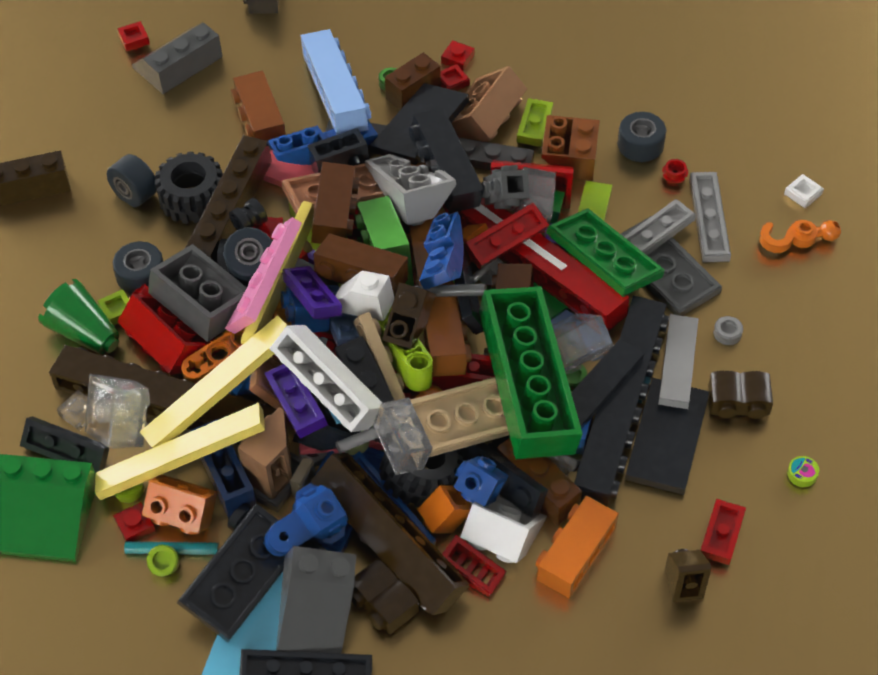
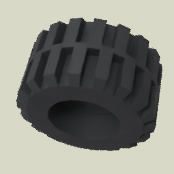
[155,151,223,224]
[379,426,463,507]

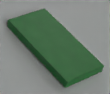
[546,208,665,297]

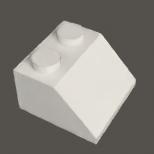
[460,495,546,563]

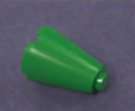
[38,279,119,355]

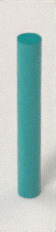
[124,541,219,555]

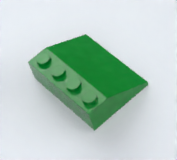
[0,454,96,562]

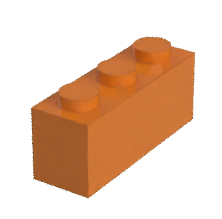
[535,496,619,599]

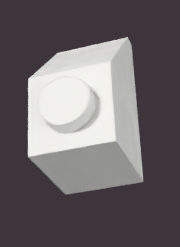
[335,270,394,321]

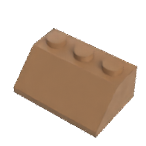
[451,66,527,142]

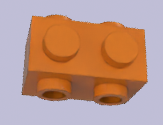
[142,474,218,535]

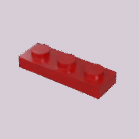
[464,202,549,269]

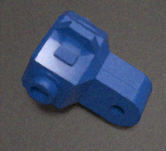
[264,483,347,557]

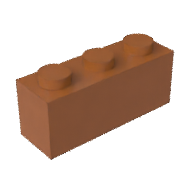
[231,70,286,141]

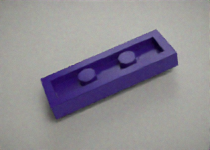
[282,266,342,320]
[265,364,328,438]

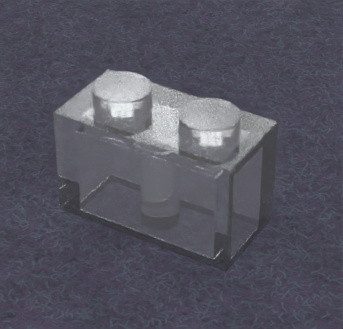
[373,398,433,475]

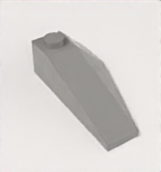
[365,154,456,226]

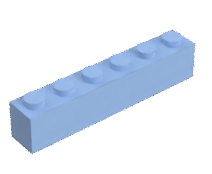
[301,29,371,135]

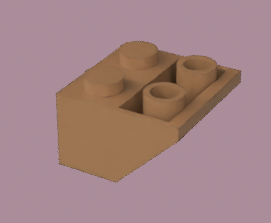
[238,407,292,499]

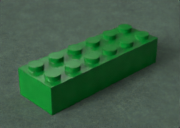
[479,286,583,460]

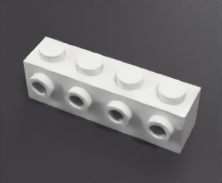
[269,325,386,432]

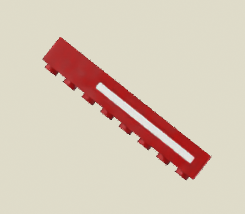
[443,198,629,334]

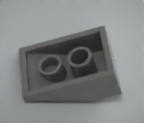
[276,546,356,653]

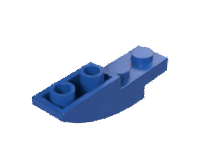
[268,119,378,165]
[419,211,464,290]

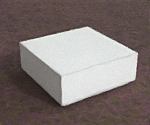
[784,174,824,209]

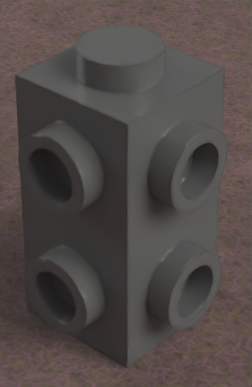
[481,165,530,209]

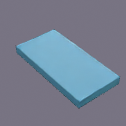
[201,572,283,675]

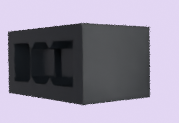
[307,128,369,173]

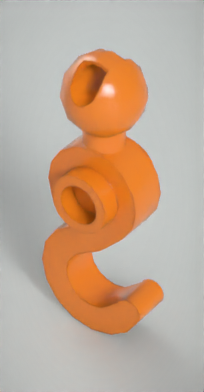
[759,220,841,253]

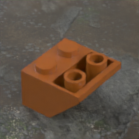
[541,115,600,181]

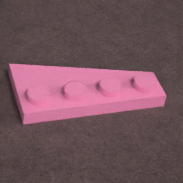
[225,217,302,334]

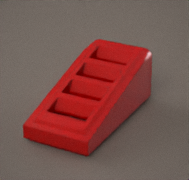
[442,535,507,597]

